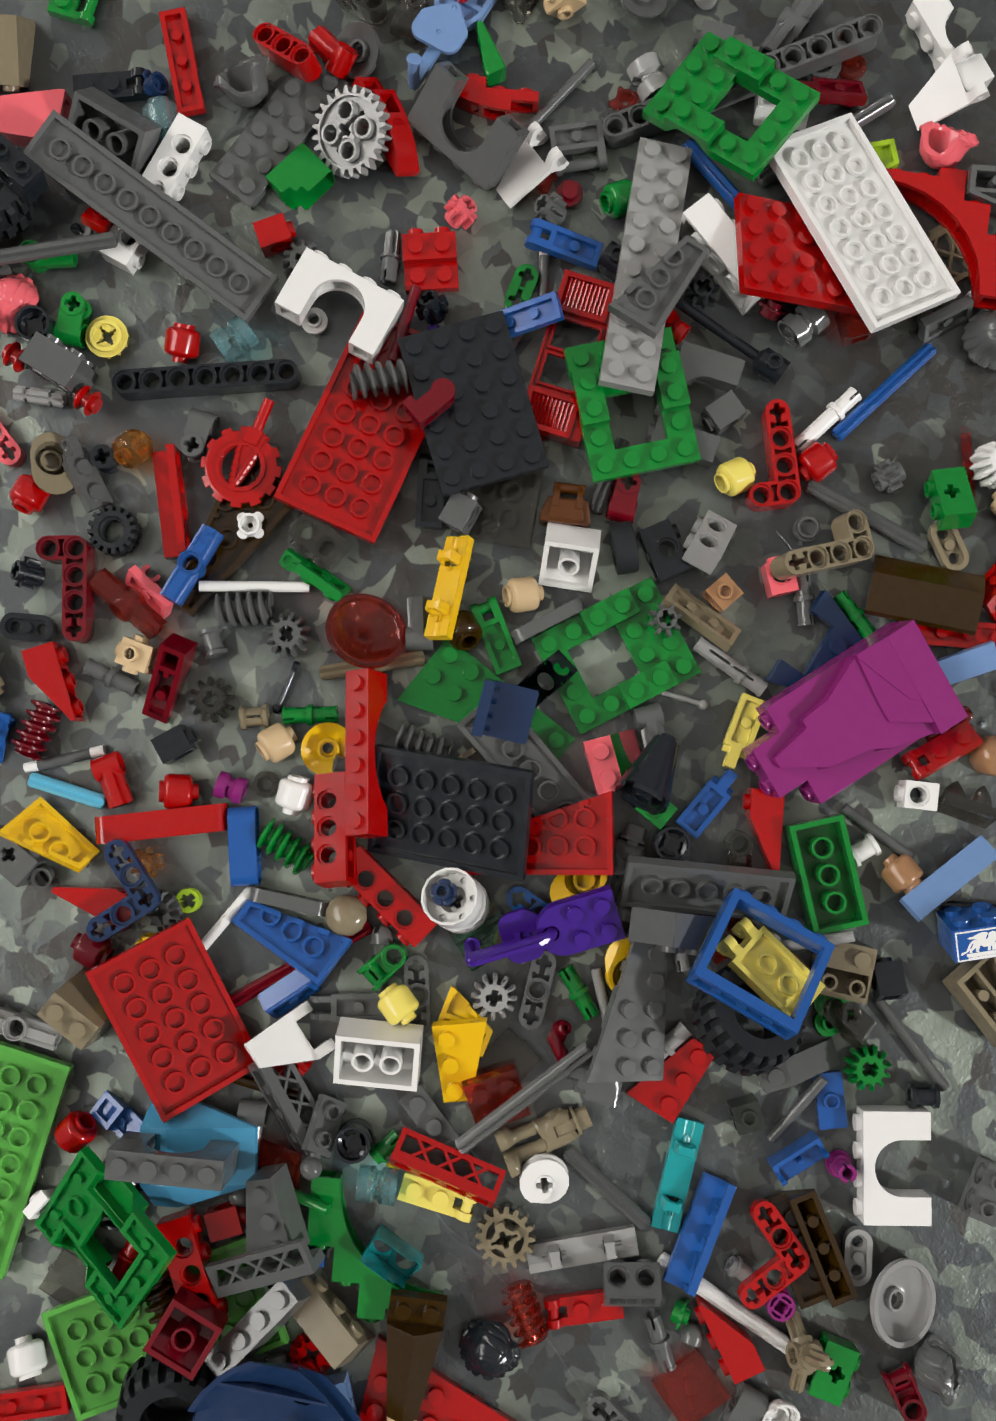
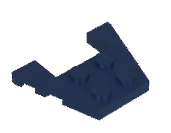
[765,590,862,687]

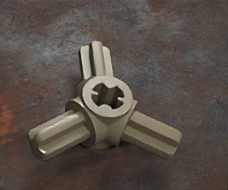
[785,1310,834,1393]

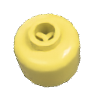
[714,457,756,497]
[377,983,419,1026]

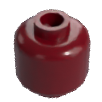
[70,930,115,970]

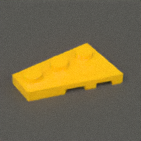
[0,796,100,873]
[432,1017,488,1103]

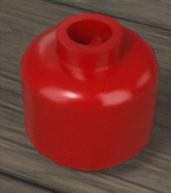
[164,322,201,364]
[797,442,838,483]
[9,473,50,515]
[159,773,199,809]
[54,1110,97,1153]

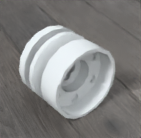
[421,868,490,934]

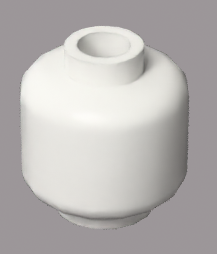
[275,774,312,816]
[6,1334,48,1382]

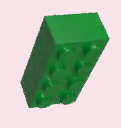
[783,814,869,935]

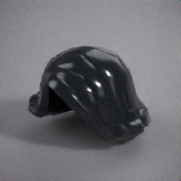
[458,1319,521,1381]

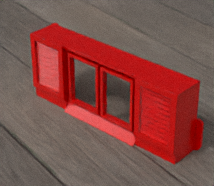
[527,269,615,449]

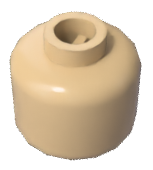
[502,576,544,613]
[255,723,298,763]

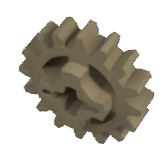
[475,1204,536,1270]

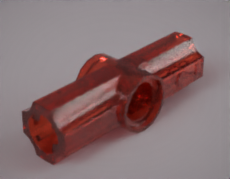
[88,568,167,639]

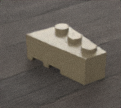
[942,957,996,1047]
[293,1274,376,1370]

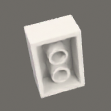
[333,1017,424,1092]

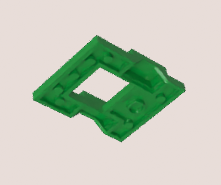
[642,31,820,182]
[563,327,701,484]
[531,577,701,735]
[35,1146,177,1330]

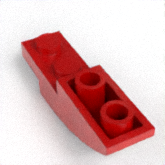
[455,73,539,121]
[352,77,420,177]

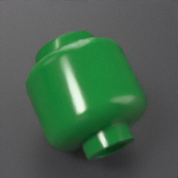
[599,179,632,219]

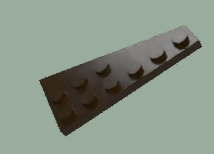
[182,459,294,617]

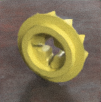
[85,315,129,359]

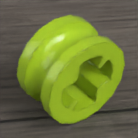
[176,888,203,913]

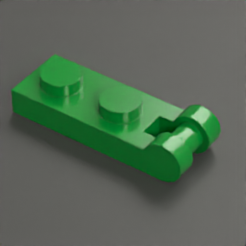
[469,596,522,676]

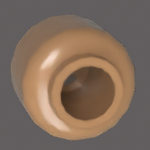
[881,853,923,895]

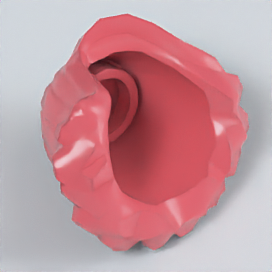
[919,121,979,170]
[0,273,39,334]

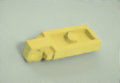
[721,693,766,770]

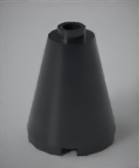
[615,733,679,814]

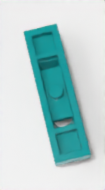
[650,1115,705,1233]

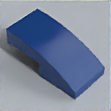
[89,1090,144,1138]

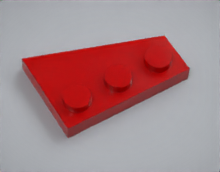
[625,1036,714,1124]

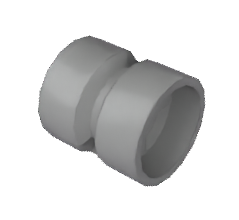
[627,51,670,102]

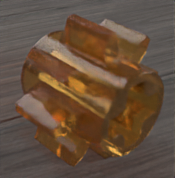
[128,846,165,878]

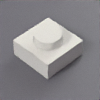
[22,1188,56,1220]

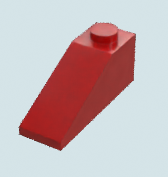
[742,788,785,870]
[51,885,146,931]

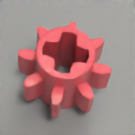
[444,194,478,230]

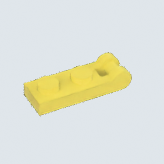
[397,1171,477,1223]

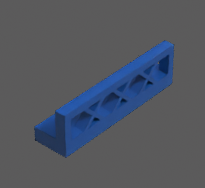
[662,1171,737,1297]

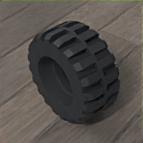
[692,964,806,1076]
[115,1353,216,1421]

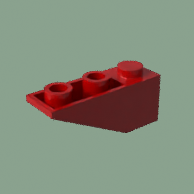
[21,641,84,722]
[694,1294,765,1385]

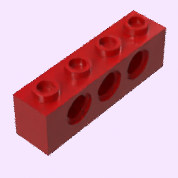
[311,771,356,888]
[346,845,437,948]
[155,1207,229,1314]

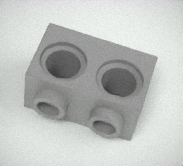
[682,510,737,575]

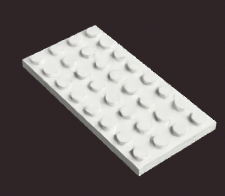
[769,113,961,334]

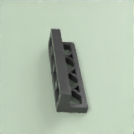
[247,1062,316,1161]
[205,1237,325,1298]

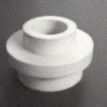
[301,307,328,335]

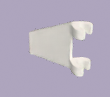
[909,41,990,131]
[496,121,569,209]
[244,1001,335,1069]

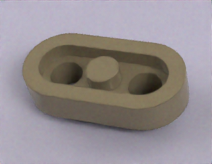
[927,522,969,571]

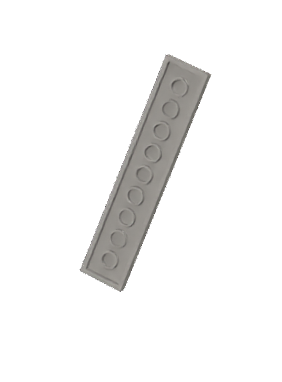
[598,137,693,397]

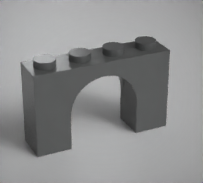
[407,61,530,190]
[645,341,746,469]
[104,1131,239,1191]

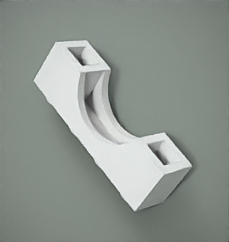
[905,0,995,92]

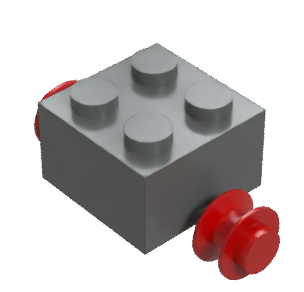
[2,331,103,416]

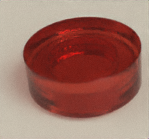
[839,55,867,81]

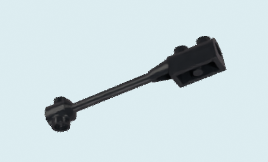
[596,241,791,386]

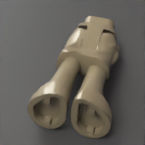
[494,1105,593,1179]

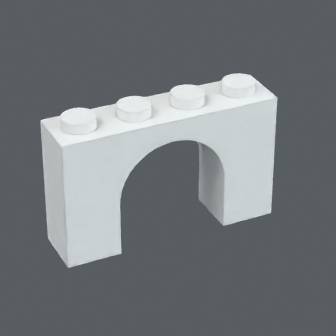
[275,247,404,365]
[852,1105,932,1226]

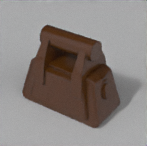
[539,481,591,528]

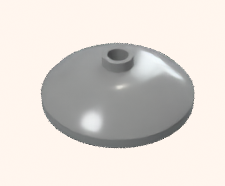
[870,1258,936,1348]

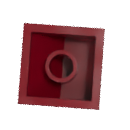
[143,1286,230,1381]

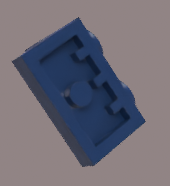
[471,677,539,745]

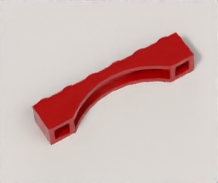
[345,668,388,839]

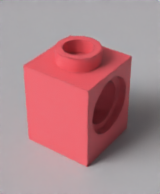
[760,556,799,599]

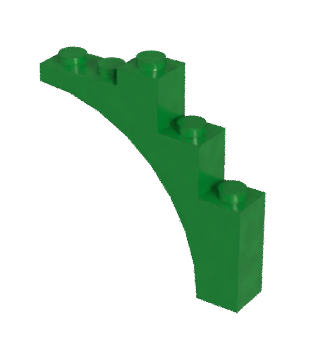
[307,1169,444,1323]

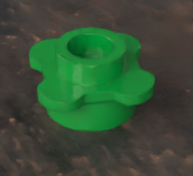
[670,1298,692,1330]

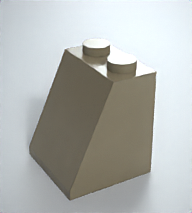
[0,14,36,93]
[37,967,112,1050]

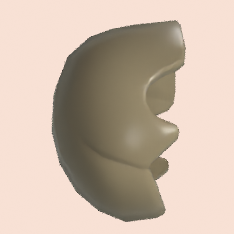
[326,894,367,936]

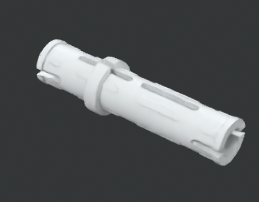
[794,387,862,454]

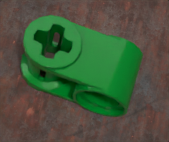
[53,291,92,348]
[356,941,409,992]

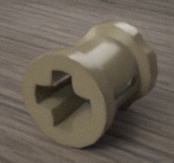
[239,703,271,730]

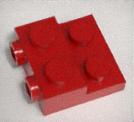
[402,226,459,294]

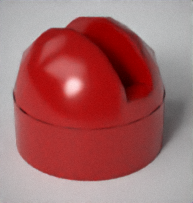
[669,320,691,345]

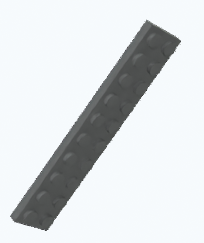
[23,109,279,323]

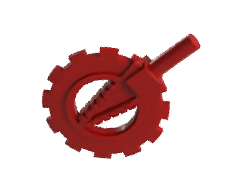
[200,398,282,508]

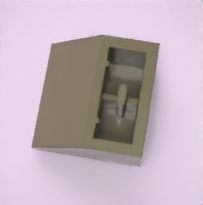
[810,942,878,1005]

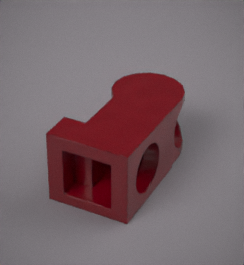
[402,378,455,430]

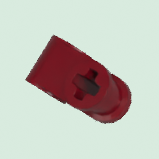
[605,475,641,523]
[880,1361,927,1421]

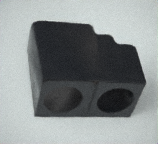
[518,650,578,709]

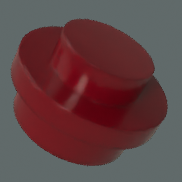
[556,180,583,208]

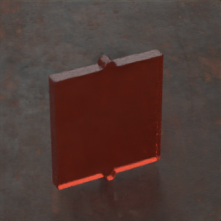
[258,1139,302,1190]

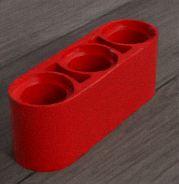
[252,22,322,82]

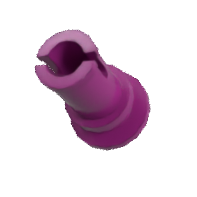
[825,1149,857,1183]

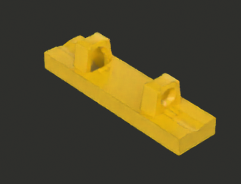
[424,535,474,640]

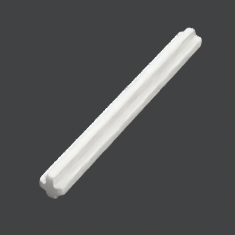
[657,1252,791,1355]

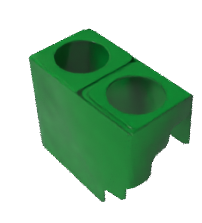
[265,142,335,210]

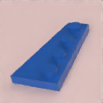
[232,900,353,987]

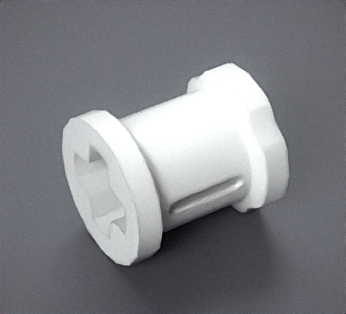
[851,833,882,867]

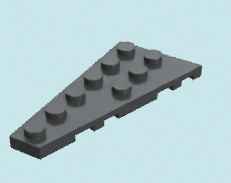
[582,941,668,1083]

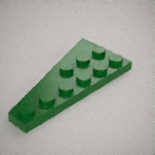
[397,640,575,759]

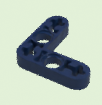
[86,839,162,942]

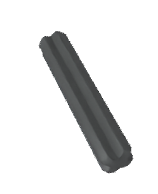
[589,438,630,515]

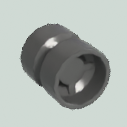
[777,305,830,350]

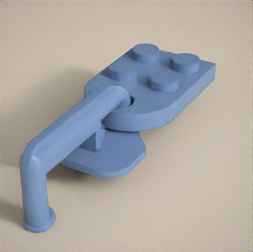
[406,0,497,91]

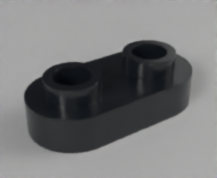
[0,612,57,643]

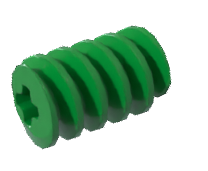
[257,818,314,875]

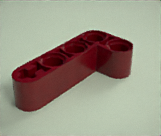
[35,535,95,644]

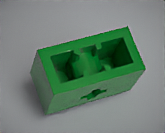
[924,466,978,531]
[805,1329,861,1407]

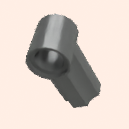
[405,596,434,651]
[632,702,665,748]
[237,1098,269,1157]

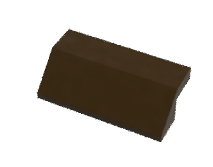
[864,555,985,636]
[760,1188,858,1310]

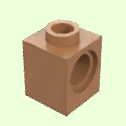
[701,573,744,614]

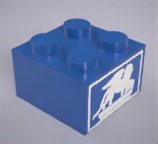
[936,902,996,963]

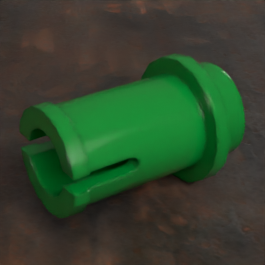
[369,1128,405,1164]

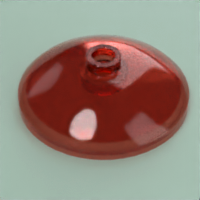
[325,594,406,669]

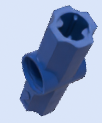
[159,524,224,607]

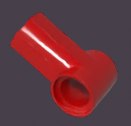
[307,25,358,80]
[90,751,134,809]

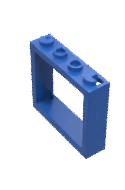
[686,887,835,1040]

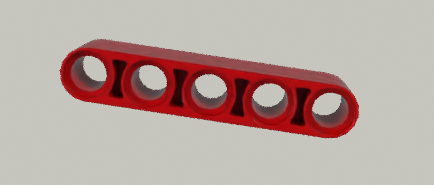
[94,803,228,845]

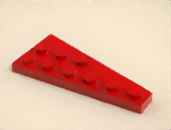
[463,790,614,875]
[359,1333,517,1421]

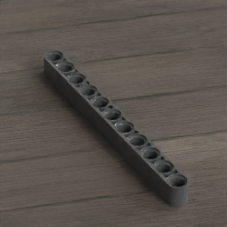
[603,13,883,149]

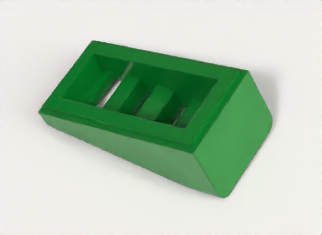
[476,21,506,88]

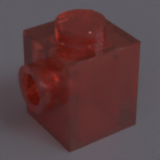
[835,312,874,347]

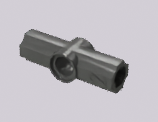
[759,0,824,54]

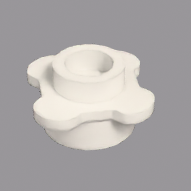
[237,512,264,539]

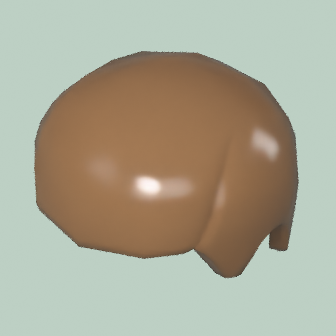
[969,735,996,776]

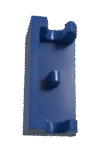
[766,1130,831,1186]

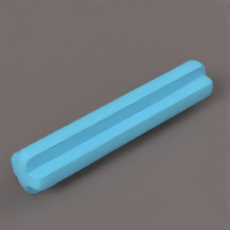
[27,773,107,809]

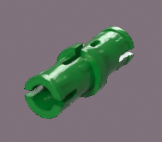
[833,589,876,639]
[282,704,339,726]
[557,964,600,1021]

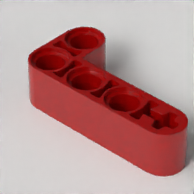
[745,399,801,512]

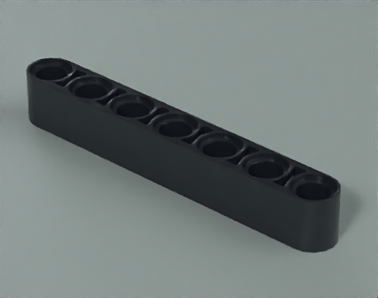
[111,359,302,401]

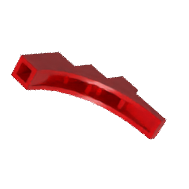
[886,167,996,311]

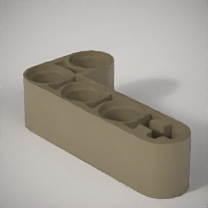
[770,509,875,580]

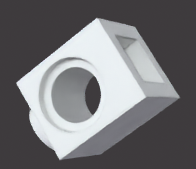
[893,780,940,811]

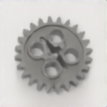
[312,84,392,179]

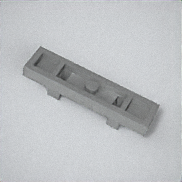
[526,1224,639,1274]

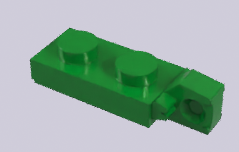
[278,548,352,603]

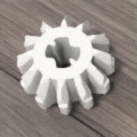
[969,441,996,489]

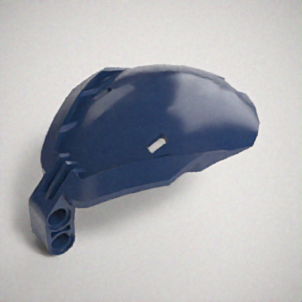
[187,1361,361,1421]

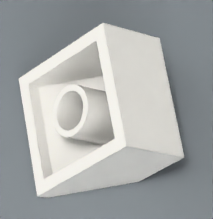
[538,522,602,593]

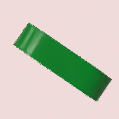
[504,264,538,308]

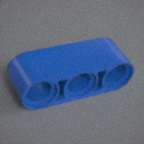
[227,806,262,887]

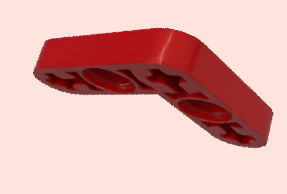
[737,1198,810,1309]

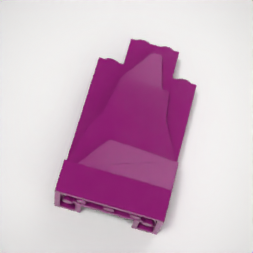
[742,620,968,804]

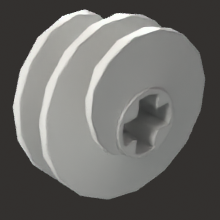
[519,1153,569,1204]

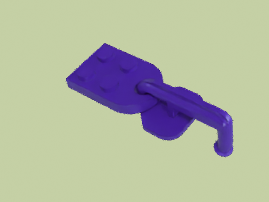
[464,884,626,967]

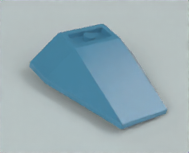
[140,1101,258,1208]

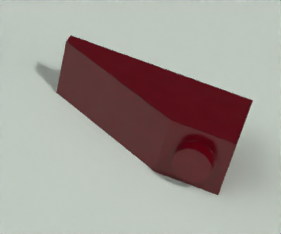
[142,633,198,724]

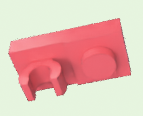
[125,564,174,620]

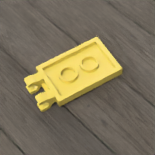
[716,917,825,1017]

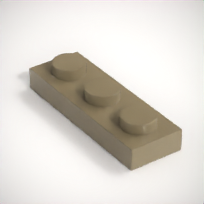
[661,583,742,652]

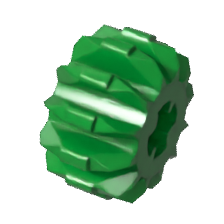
[842,1043,892,1092]

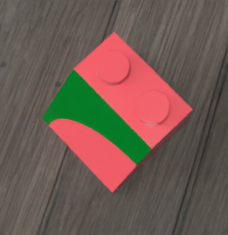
[582,729,641,796]

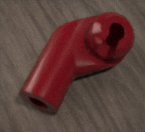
[547,1020,571,1062]

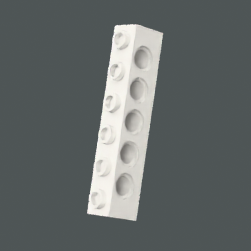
[98,113,212,276]

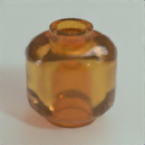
[111,428,153,469]

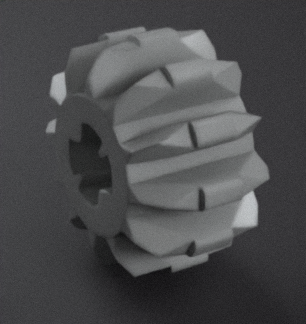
[471,972,518,1021]

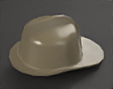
[30,432,73,495]

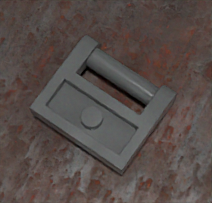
[548,119,608,177]

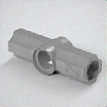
[0,1007,62,1051]

